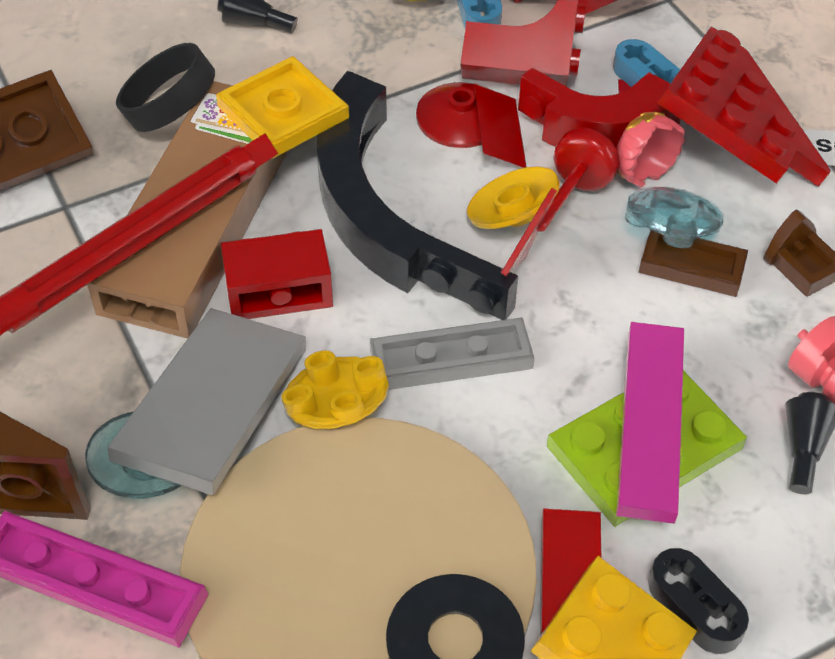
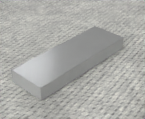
[370,317,535,390]

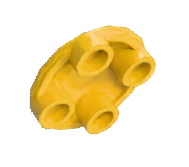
[281,350,389,429]

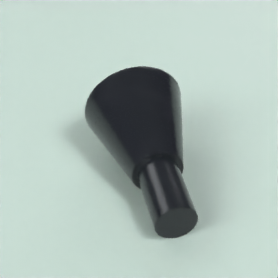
[217,0,298,34]
[785,392,835,495]

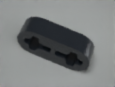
[648,548,749,654]

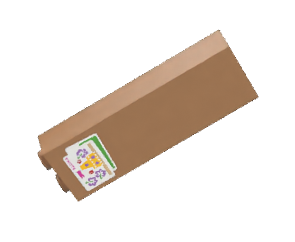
[87,81,288,339]

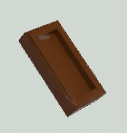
[638,226,748,297]

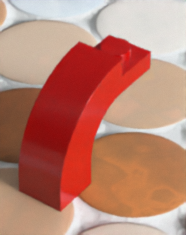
[518,67,681,148]

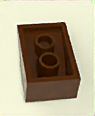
[0,411,90,520]

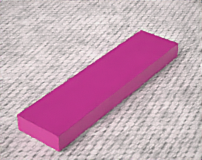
[616,322,684,524]
[0,511,209,648]

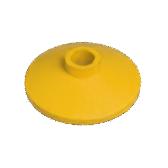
[467,166,560,229]

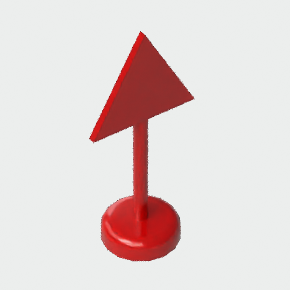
[501,128,620,276]

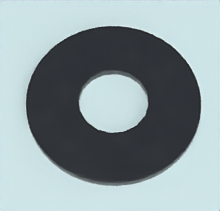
[386,574,525,659]

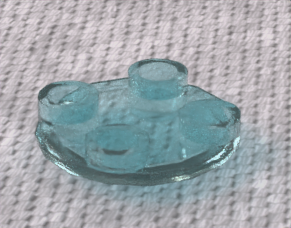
[625,187,723,248]

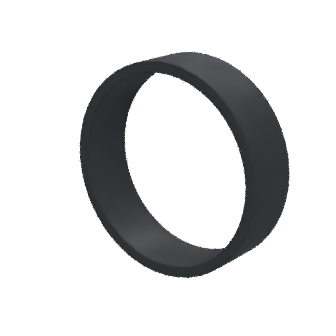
[116,43,215,132]

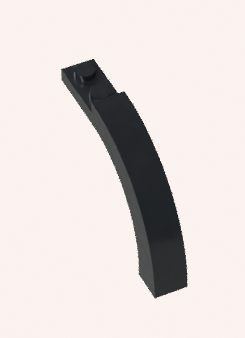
[317,70,518,320]

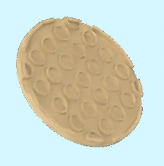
[180,417,537,659]

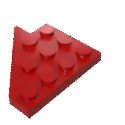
[657,26,831,187]

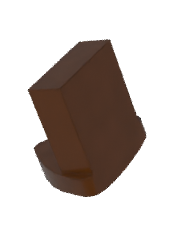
[763,209,835,297]

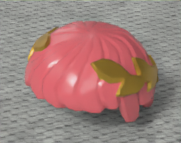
[616,112,685,187]

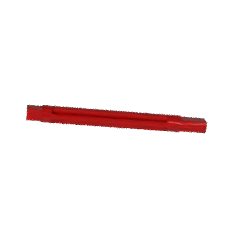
[0,133,279,336]

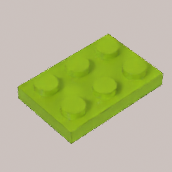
[546,370,747,527]

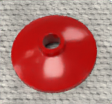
[416,82,482,148]

